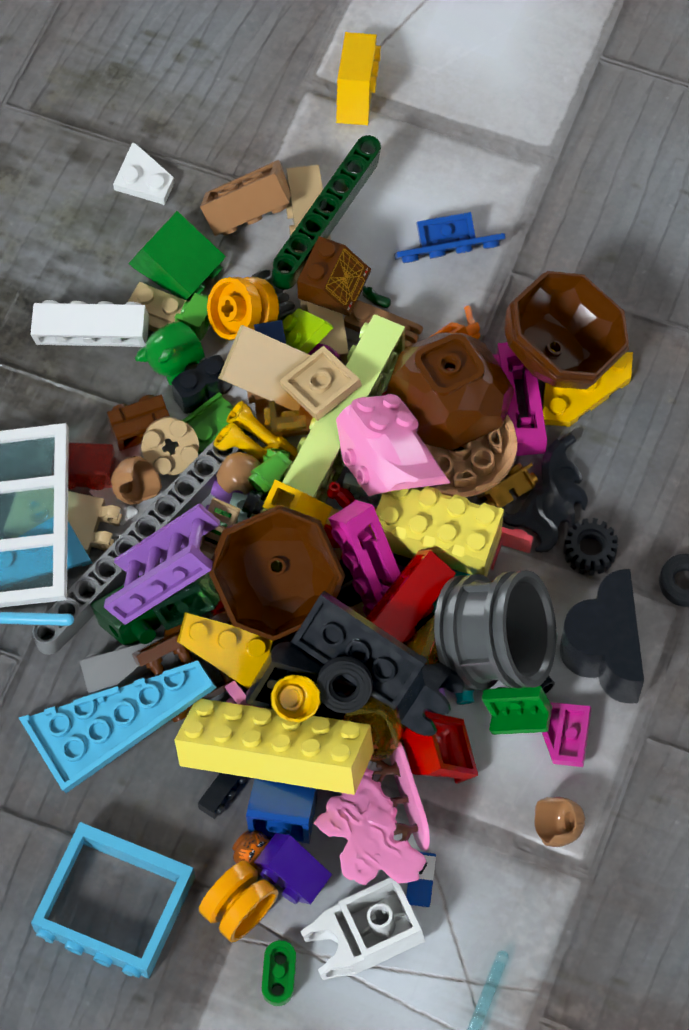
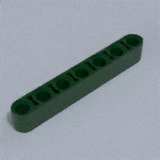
[272,135,381,290]

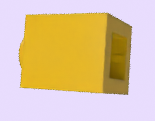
[262,480,333,527]

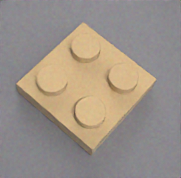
[279,346,362,421]

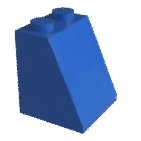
[246,778,319,844]

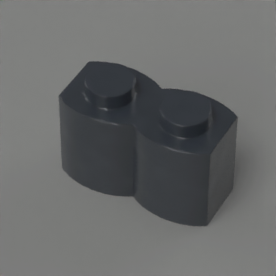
[171,355,232,414]

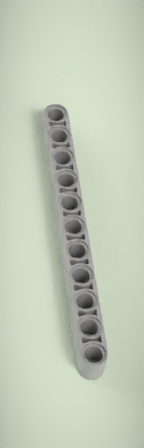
[32,428,258,655]

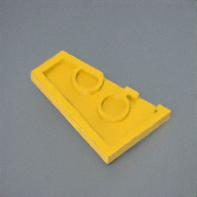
[177,612,273,689]

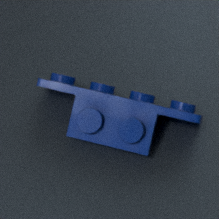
[394,212,506,263]

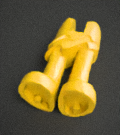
[213,401,298,463]

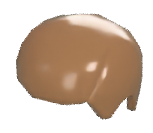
[216,452,261,495]

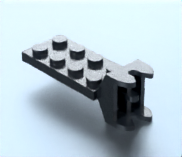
[291,591,465,736]

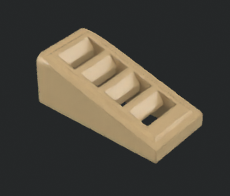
[200,497,241,559]

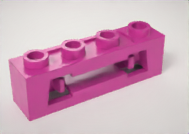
[493,342,547,456]
[328,500,401,616]

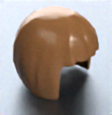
[111,456,162,505]
[534,797,585,847]

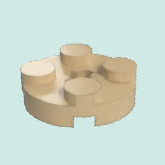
[141,417,199,475]

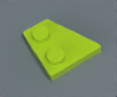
[283,308,333,354]

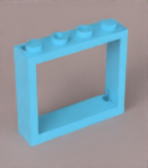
[31,822,195,979]

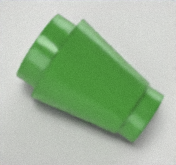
[248,451,291,495]

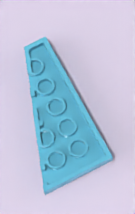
[19,661,217,793]

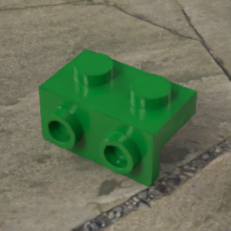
[482,686,552,735]

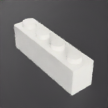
[31,300,149,347]

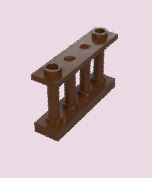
[132,607,239,722]

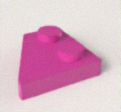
[542,702,591,767]

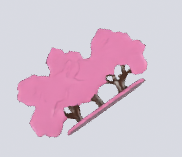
[313,731,430,885]

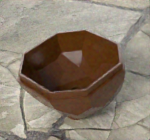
[504,271,629,389]
[385,333,514,451]
[209,504,345,641]

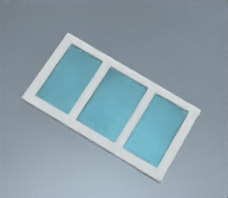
[0,423,69,608]

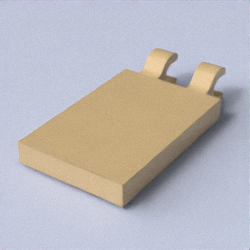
[218,325,311,412]
[4,488,123,555]

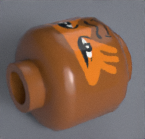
[232,830,270,876]

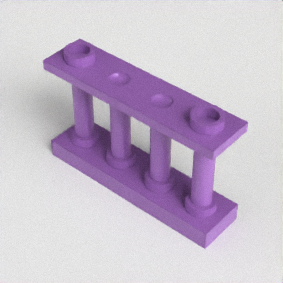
[104,503,220,625]

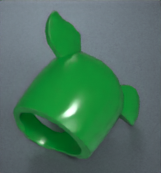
[135,321,205,385]

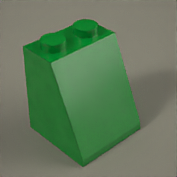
[128,211,226,300]

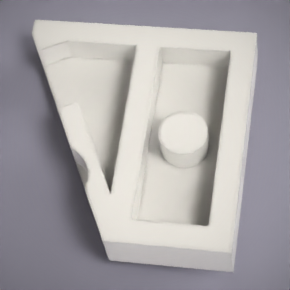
[113,143,174,205]

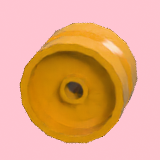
[207,277,279,340]
[199,861,279,942]

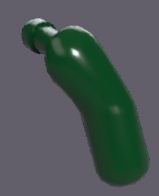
[362,286,391,308]

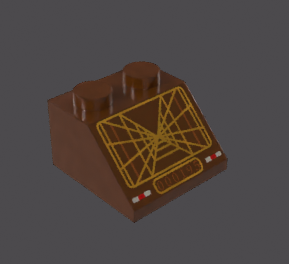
[297,236,371,317]

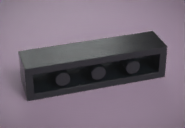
[198,773,248,819]

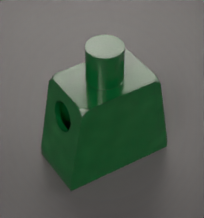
[90,576,161,645]

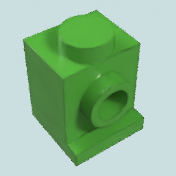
[174,293,211,341]

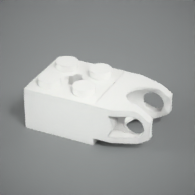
[300,878,425,980]

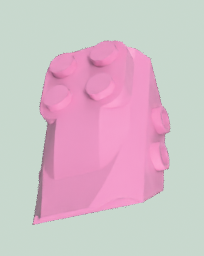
[336,394,450,496]

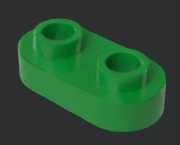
[262,940,296,1006]

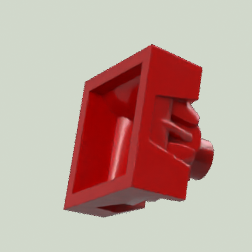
[402,711,478,784]

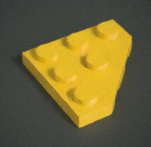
[543,349,633,427]

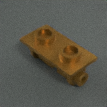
[477,463,538,508]

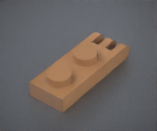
[344,300,423,349]

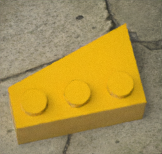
[336,32,381,125]

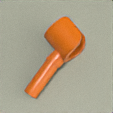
[464,305,480,339]

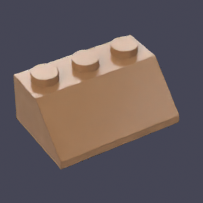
[200,160,291,236]

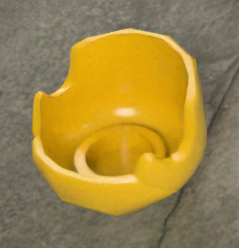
[271,675,321,722]

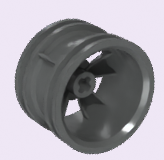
[434,570,557,691]

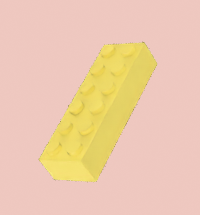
[175,698,374,795]

